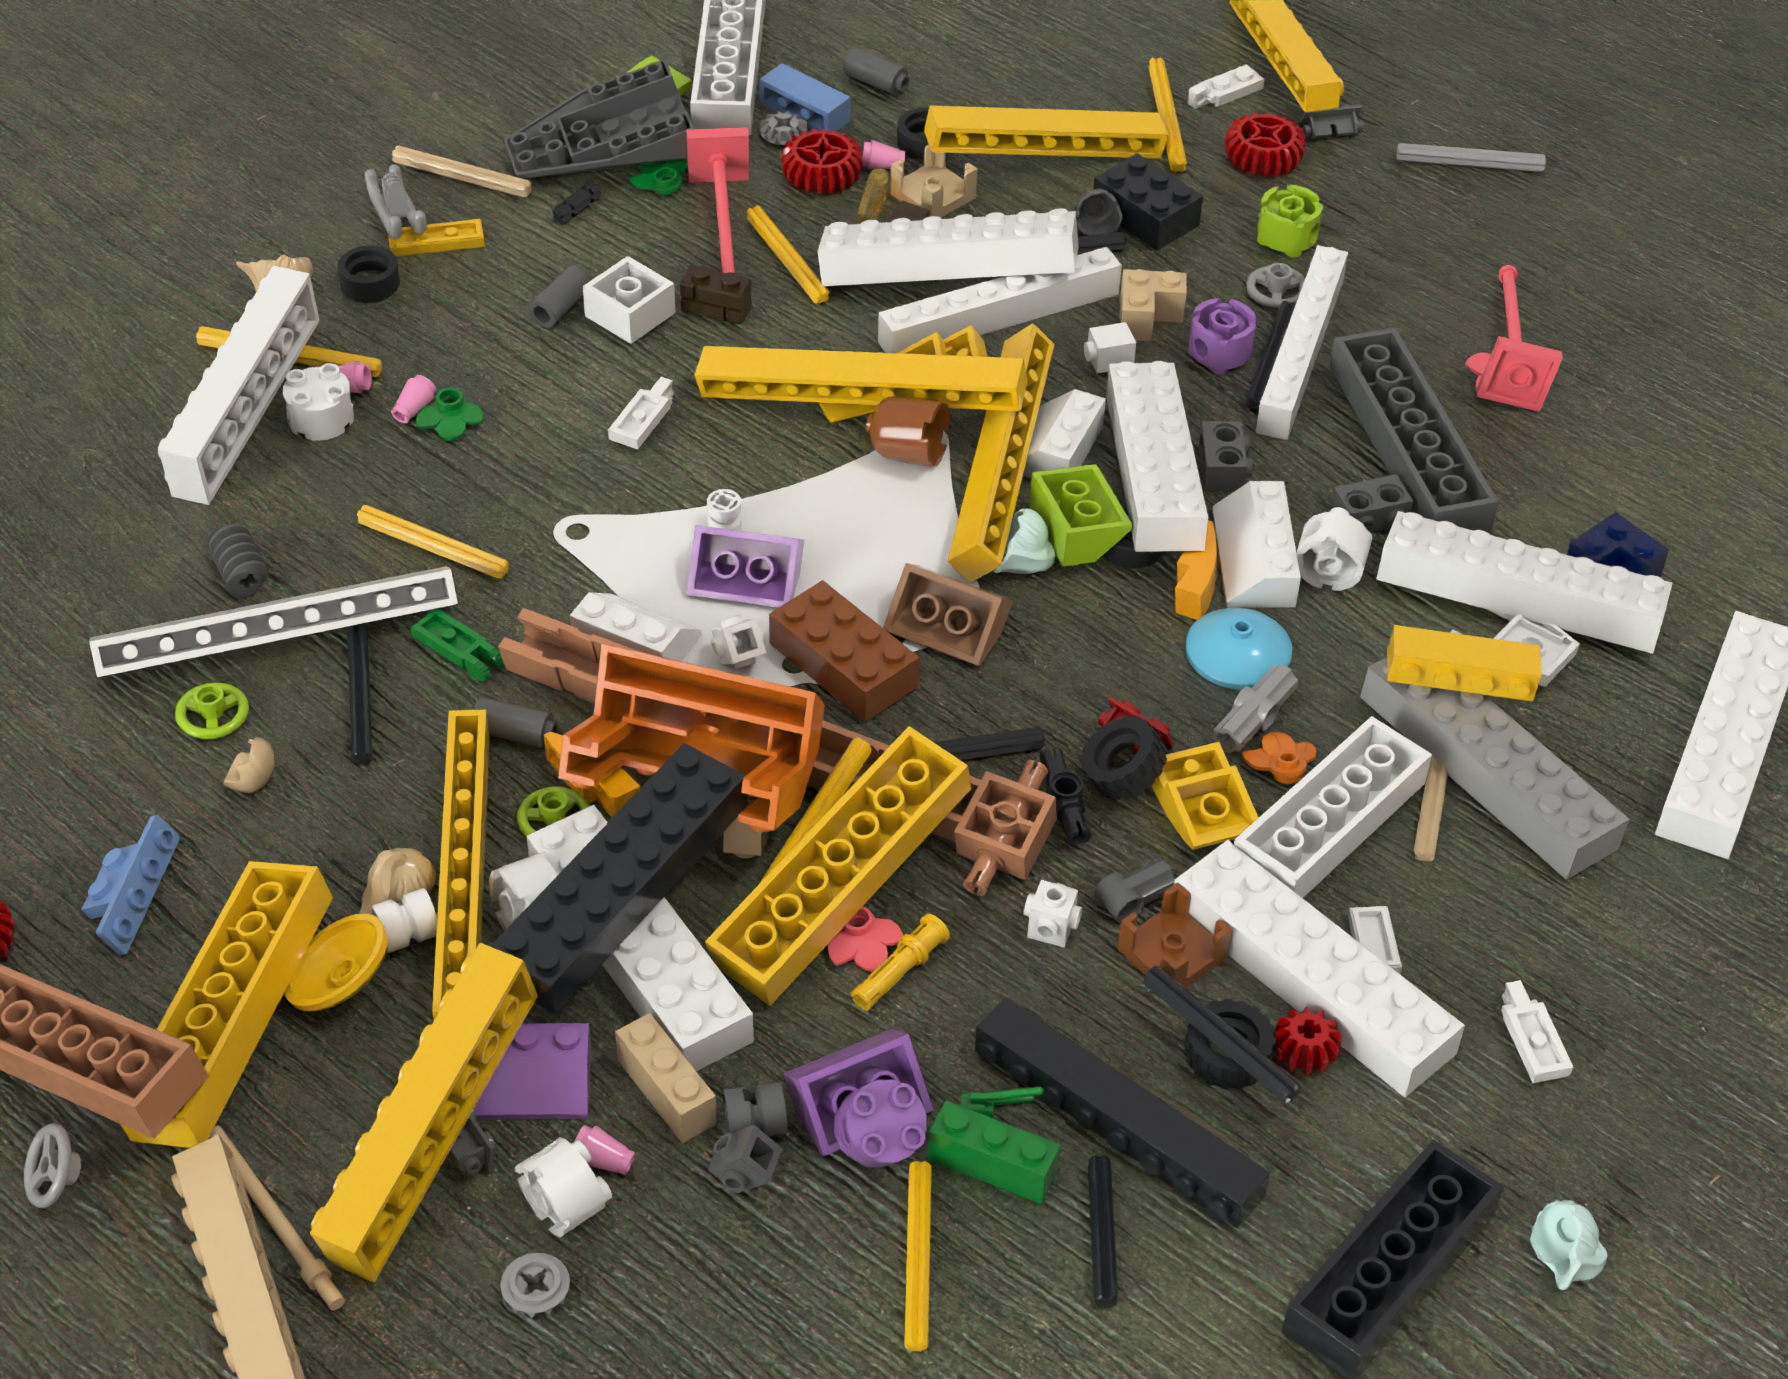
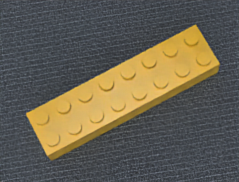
[705,726,971,1006]
[120,861,333,1148]
[310,943,538,1283]

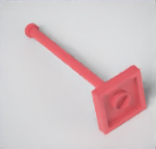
[687,127,749,273]
[1476,265,1563,412]

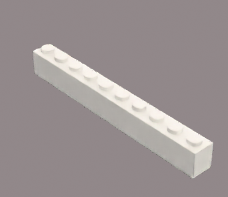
[89,566,458,677]

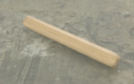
[392,145,532,198]
[1414,757,1448,862]

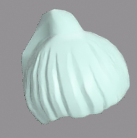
[993,508,1055,574]
[1530,1199,1607,1290]

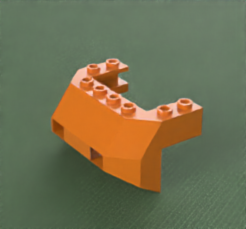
[559,643,825,832]

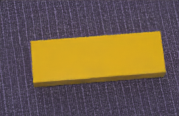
[388,219,485,257]

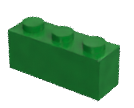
[927,1100,1061,1205]

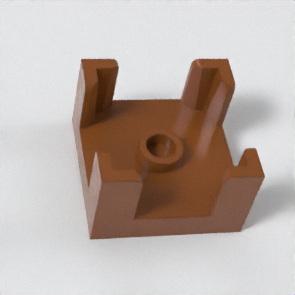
[1117,883,1232,988]

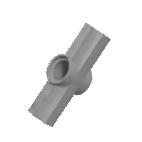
[1213,664,1298,754]

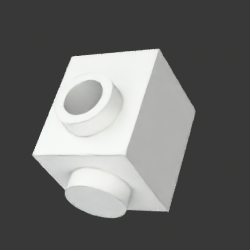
[1084,322,1136,373]

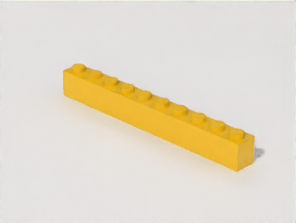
[947,323,1054,583]
[695,346,1028,411]
[432,709,490,1020]

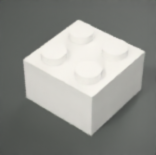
[583,256,675,344]

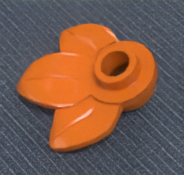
[1242,732,1317,784]

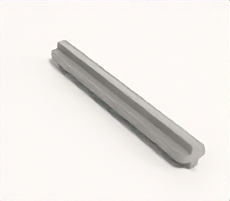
[1396,143,1546,172]

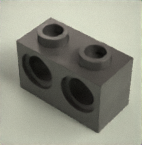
[1198,421,1252,492]
[1330,474,1413,533]

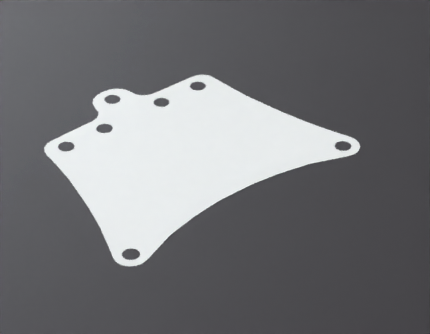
[553,431,980,703]

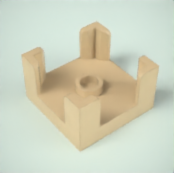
[890,144,977,217]

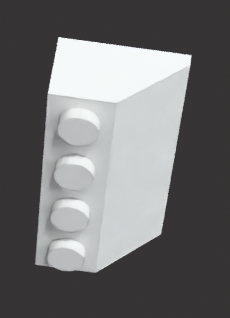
[1212,481,1301,608]

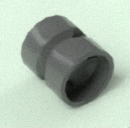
[722,1081,788,1137]

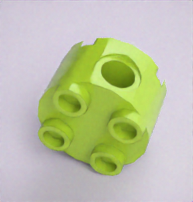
[1257,185,1323,257]

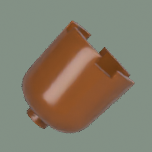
[866,396,950,467]

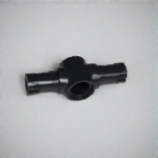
[1039,747,1092,845]

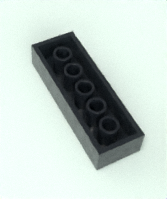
[1282,1139,1504,1379]

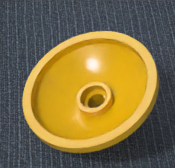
[284,914,388,1011]

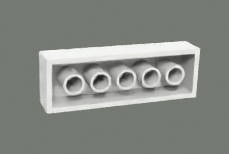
[1234,716,1432,898]

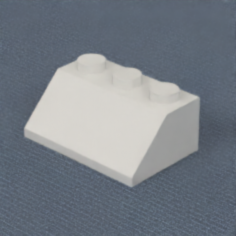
[1023,389,1106,479]
[569,592,702,661]

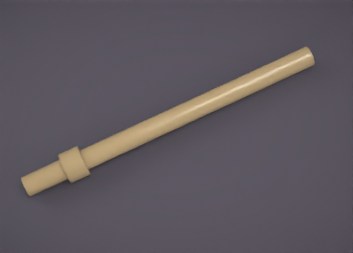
[208,1125,345,1311]

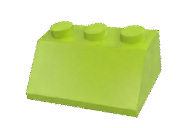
[1028,464,1132,566]

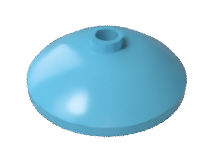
[1185,607,1293,690]

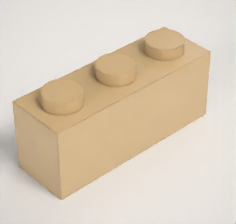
[615,1013,717,1144]

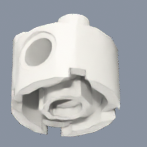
[283,363,354,441]
[1296,507,1372,591]
[489,852,557,931]
[515,1137,612,1237]

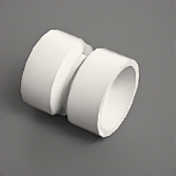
[371,888,437,953]

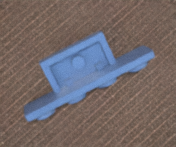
[81,815,180,956]

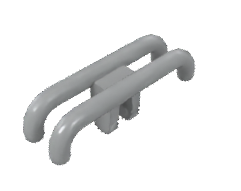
[364,164,427,240]

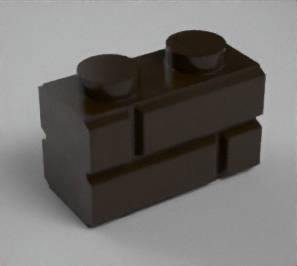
[680,265,752,324]

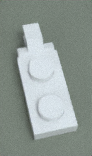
[1187,64,1264,109]
[608,376,674,450]
[1501,980,1573,1083]

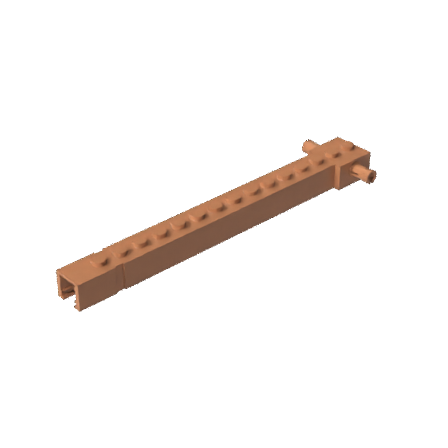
[498,608,1057,896]

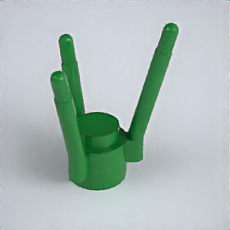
[960,1087,1043,1119]

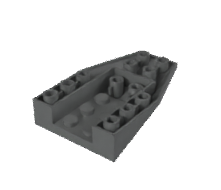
[504,59,694,179]

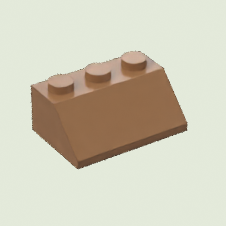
[883,563,1013,666]

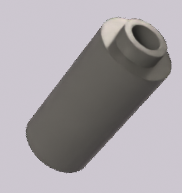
[844,47,910,96]
[528,266,590,328]
[474,697,558,749]

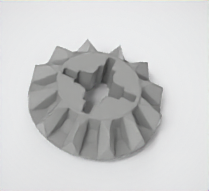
[760,111,807,145]
[501,1253,570,1318]

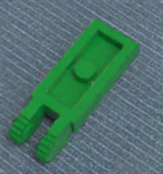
[411,608,505,683]

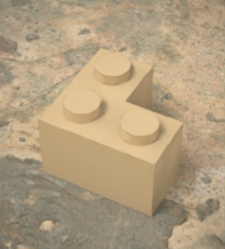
[1120,269,1187,342]

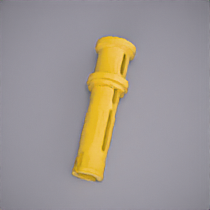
[851,913,950,1011]

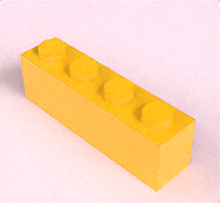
[1387,625,1541,702]

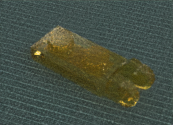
[857,168,888,224]

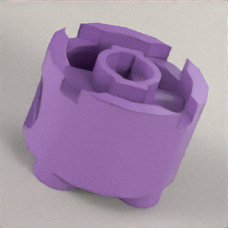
[1188,298,1256,374]
[834,1080,927,1167]

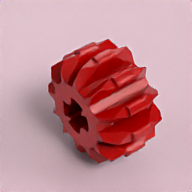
[1274,1006,1342,1076]

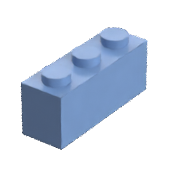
[759,63,851,132]

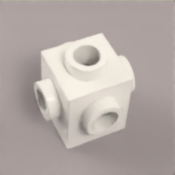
[711,614,767,669]
[1023,880,1082,948]

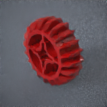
[1224,111,1306,178]
[781,128,863,195]

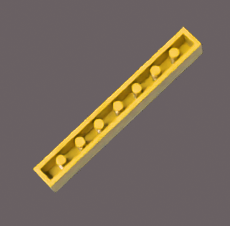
[1229,0,1344,112]
[924,105,1168,159]

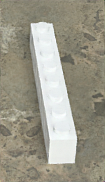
[1255,245,1348,441]
[878,247,1122,353]

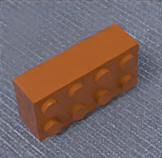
[769,580,920,722]

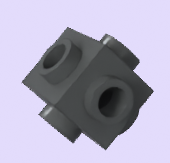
[708,1125,782,1193]

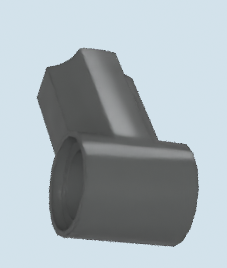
[1094,860,1175,923]

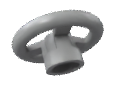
[1246,263,1305,309]
[24,1123,81,1208]

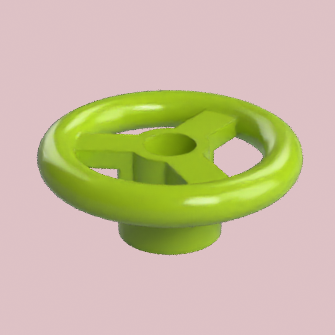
[175,682,249,739]
[517,786,590,838]

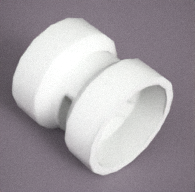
[707,489,742,531]

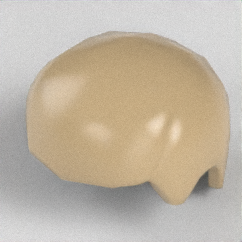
[223,737,275,793]

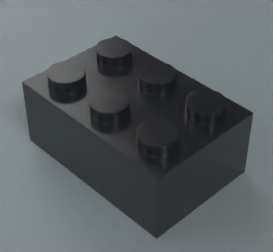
[1093,153,1203,251]

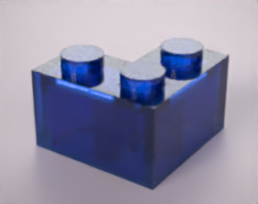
[1567,512,1669,578]

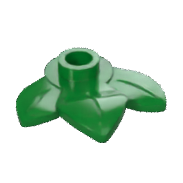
[629,159,687,195]
[416,388,483,441]

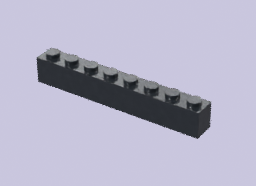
[975,997,1270,1228]

